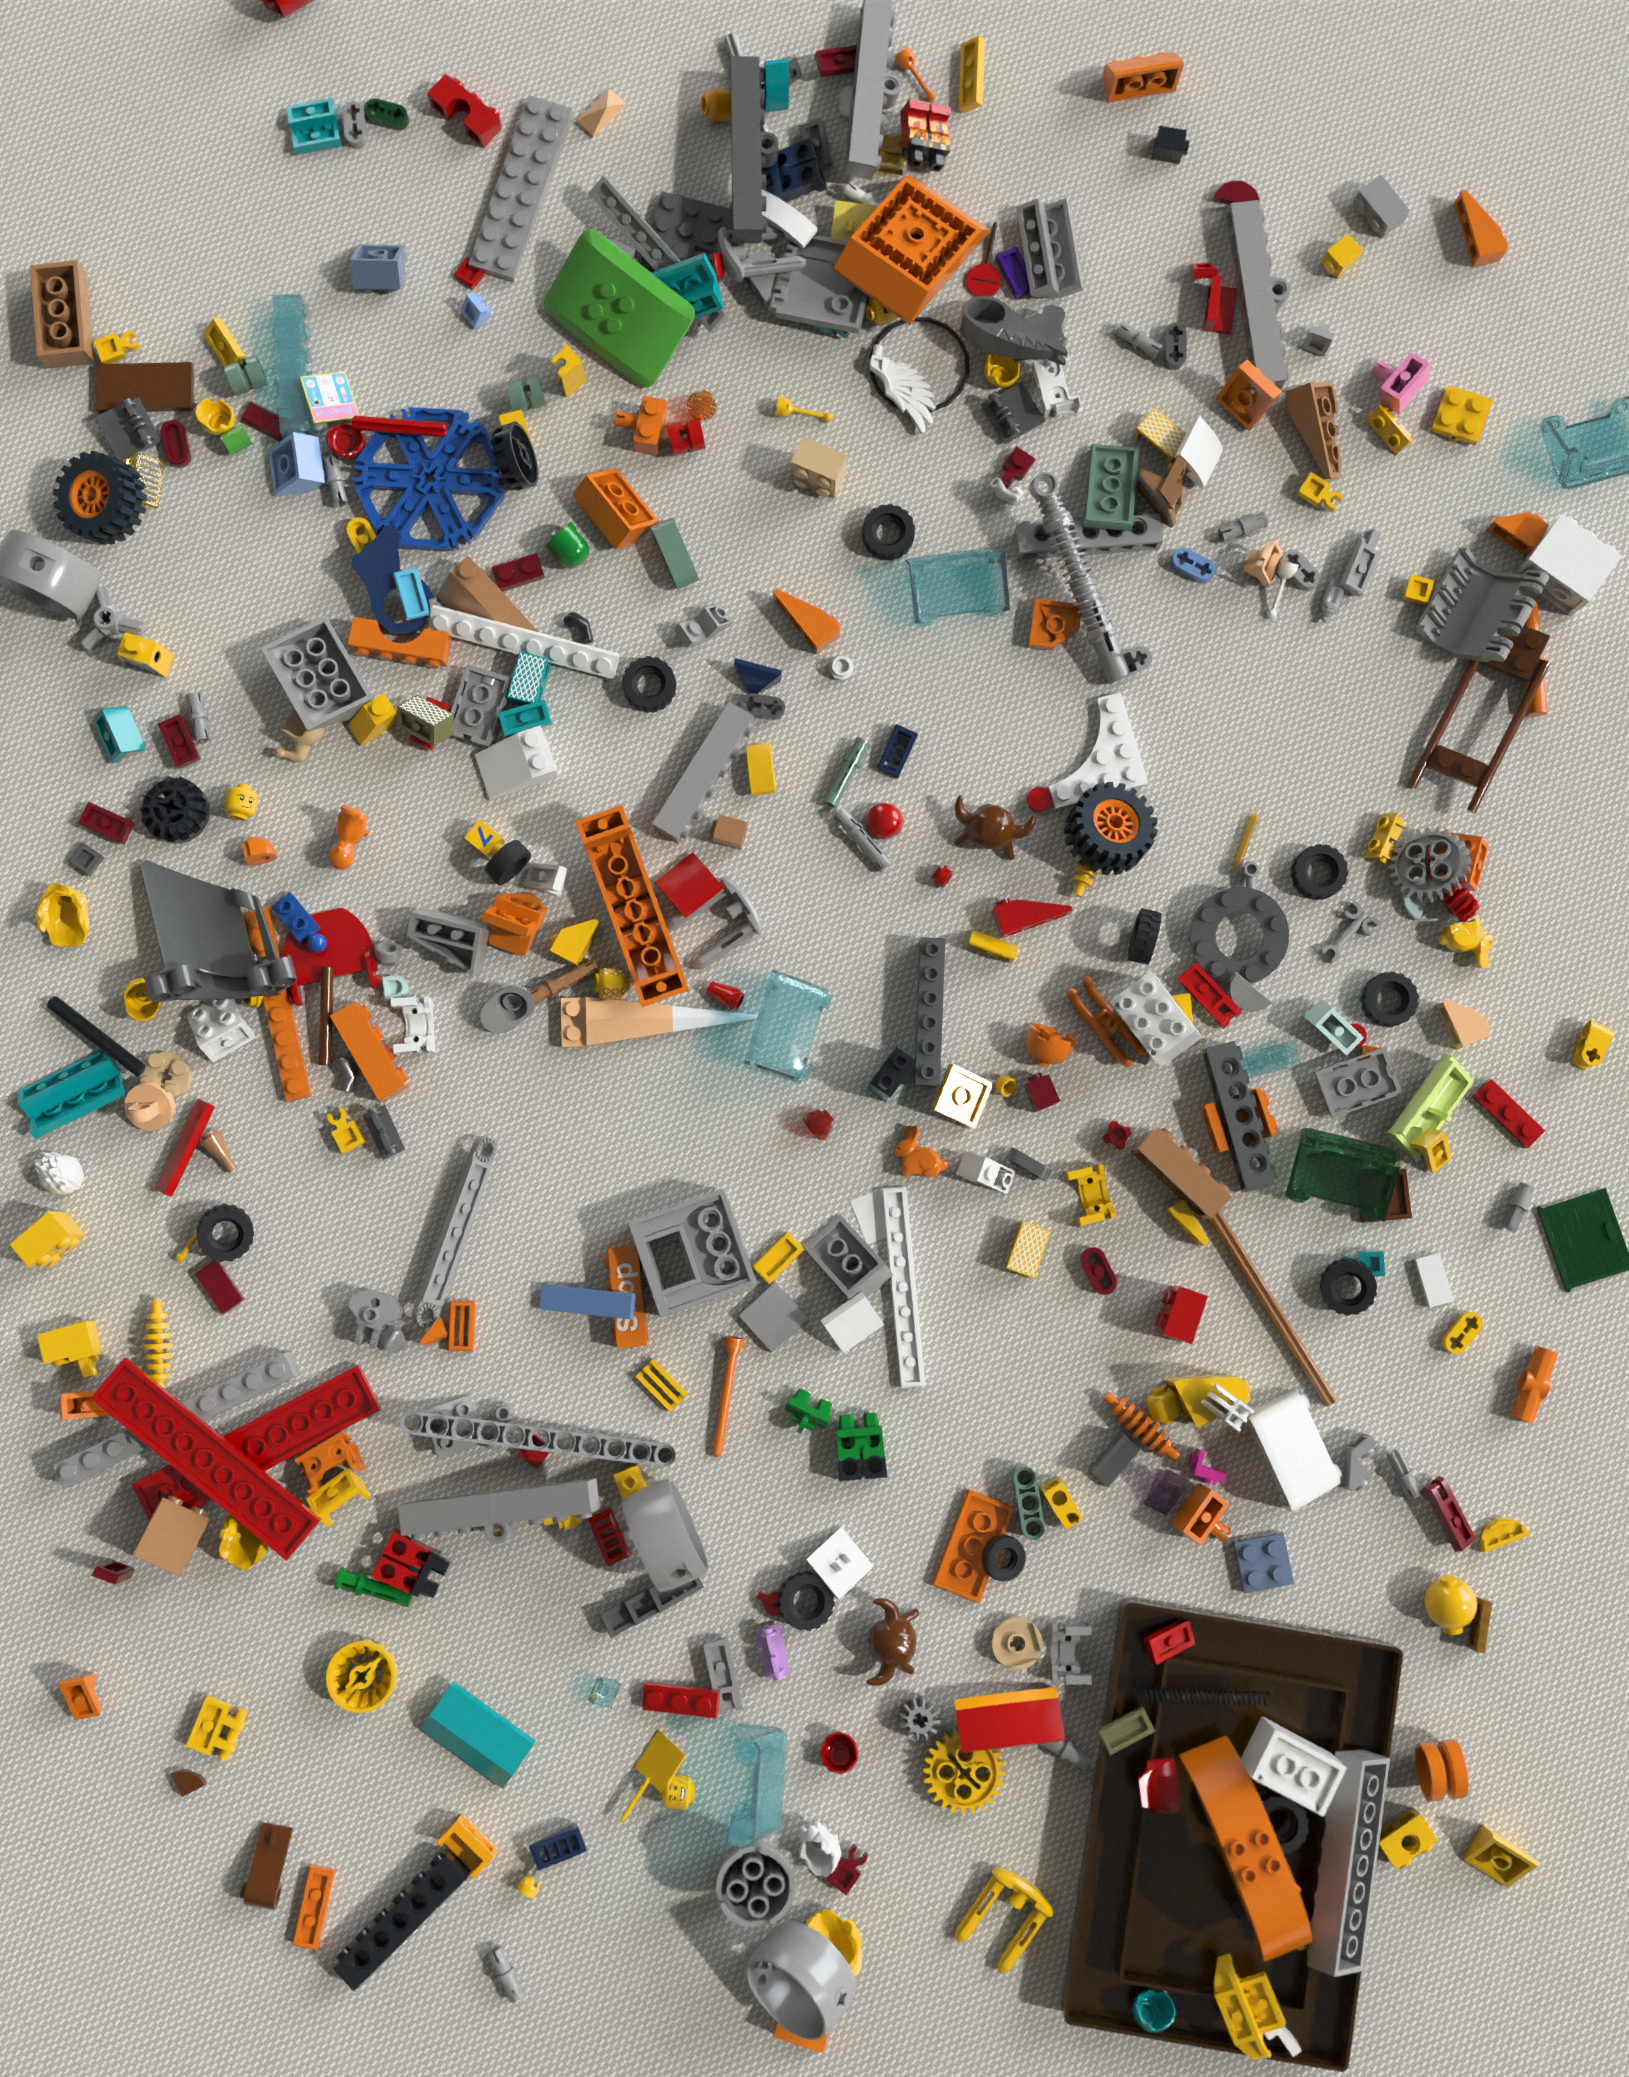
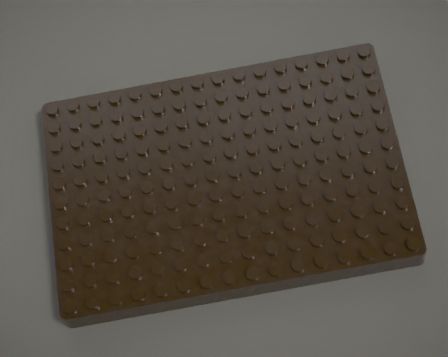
[1061,1598,1403,2072]

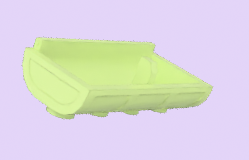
[1386,1054,1474,1160]

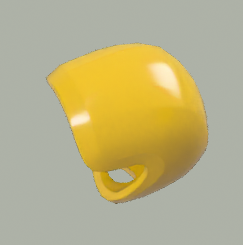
[123,978,162,1021]

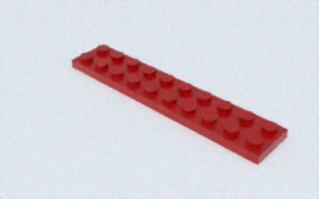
[90,1357,322,1561]
[132,1365,382,1520]

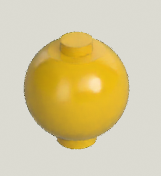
[1424,1575,1477,1635]

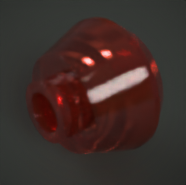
[802,1109,834,1140]

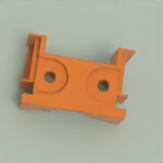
[295,1431,368,1494]

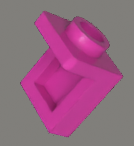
[1188,1448,1226,1485]

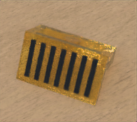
[126,452,164,508]

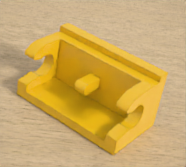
[552,343,587,397]

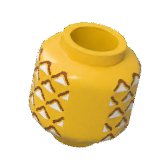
[593,968,630,1000]

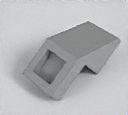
[674,604,733,648]
[1343,1433,1377,1492]

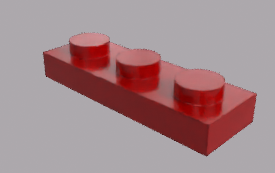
[1472,1079,1545,1149]
[642,1682,720,1719]

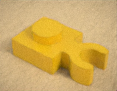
[94,330,141,364]
[1296,472,1343,512]
[327,1108,366,1154]

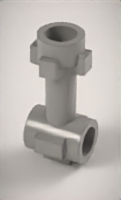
[1239,861,1260,889]
[484,1402,515,1451]

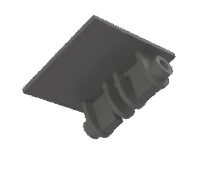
[981,382,1046,445]
[95,397,162,461]

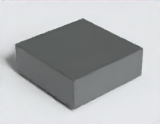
[68,842,105,877]

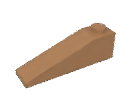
[1285,381,1342,480]
[437,556,538,632]

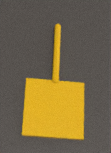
[620,1730,687,1823]

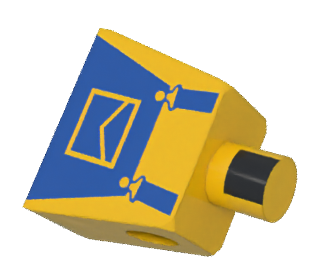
[117,632,174,677]

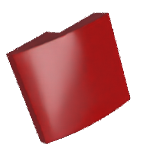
[655,852,724,919]

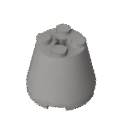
[716,1838,795,1928]

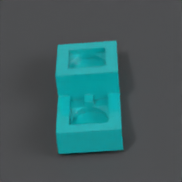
[764,59,789,112]

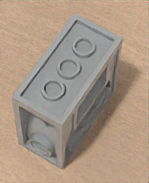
[628,1188,758,1318]

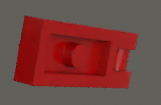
[1176,962,1242,1029]

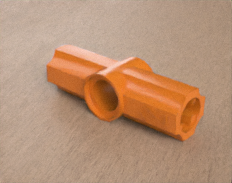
[1510,1346,1558,1424]

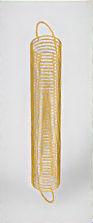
[1232,808,1260,873]

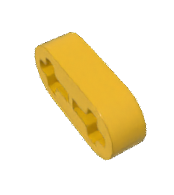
[1442,1312,1483,1354]

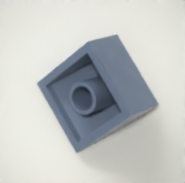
[350,244,406,293]

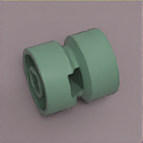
[224,355,268,396]
[506,375,546,412]

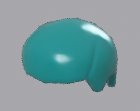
[1132,1989,1176,2033]

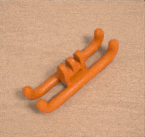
[1067,976,1148,1067]

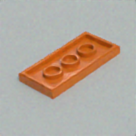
[932,1488,1015,1603]

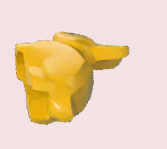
[1438,918,1493,969]

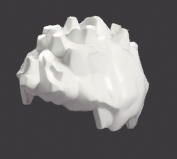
[33,1152,84,1195]
[799,1823,842,1877]

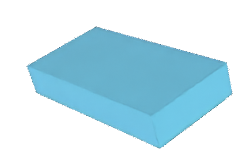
[393,567,430,622]

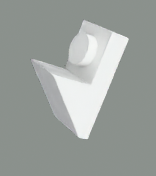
[524,863,567,896]

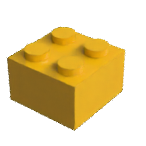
[9,1211,85,1268]

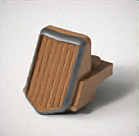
[1137,457,1186,528]

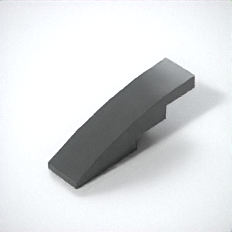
[599,1578,704,1638]

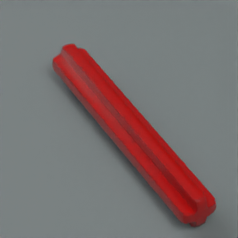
[351,415,447,437]

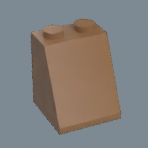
[131,1495,210,1577]

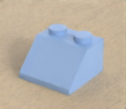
[268,432,325,496]

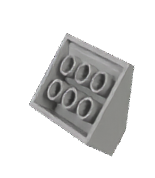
[260,616,374,732]

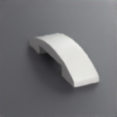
[729,190,818,248]

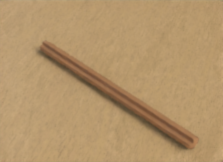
[1209,1210,1337,1406]

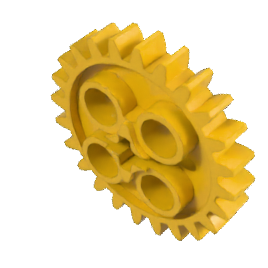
[922,1728,1006,1815]

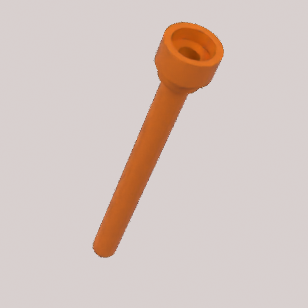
[712,1336,745,1458]

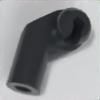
[564,612,594,644]

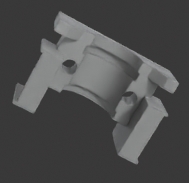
[1050,1621,1092,1686]

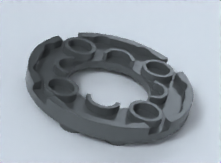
[1189,887,1289,984]

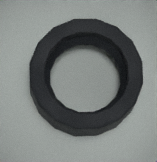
[485,840,531,885]

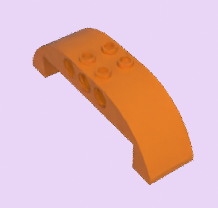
[575,805,689,1008]
[1179,1735,1313,1962]

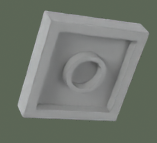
[739,1282,809,1353]

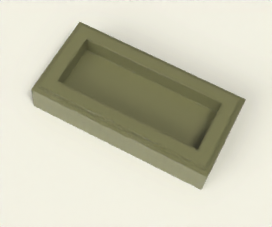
[1097,1706,1155,1755]

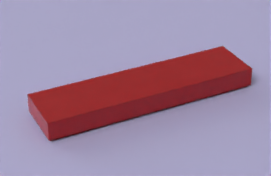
[155,1098,215,1197]

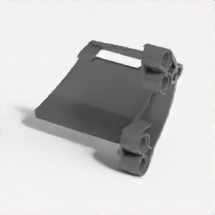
[140,860,297,1002]

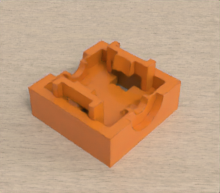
[1216,360,1282,431]

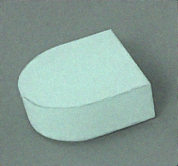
[381,975,409,1002]

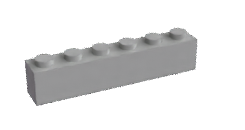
[652,701,756,843]

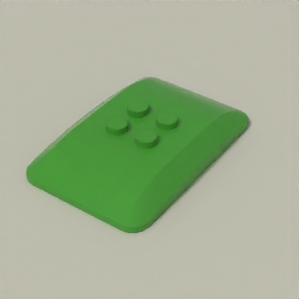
[543,229,695,388]

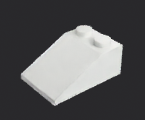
[475,725,559,800]

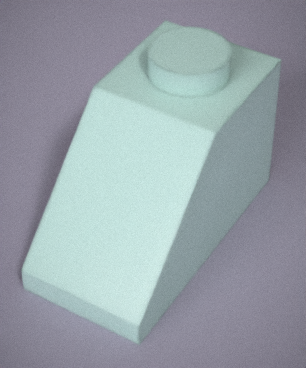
[1304,999,1364,1056]

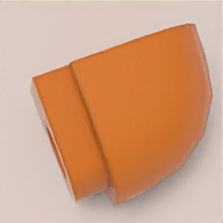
[242,837,277,866]

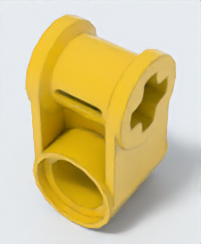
[1573,1020,1614,1069]

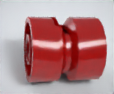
[666,418,706,456]

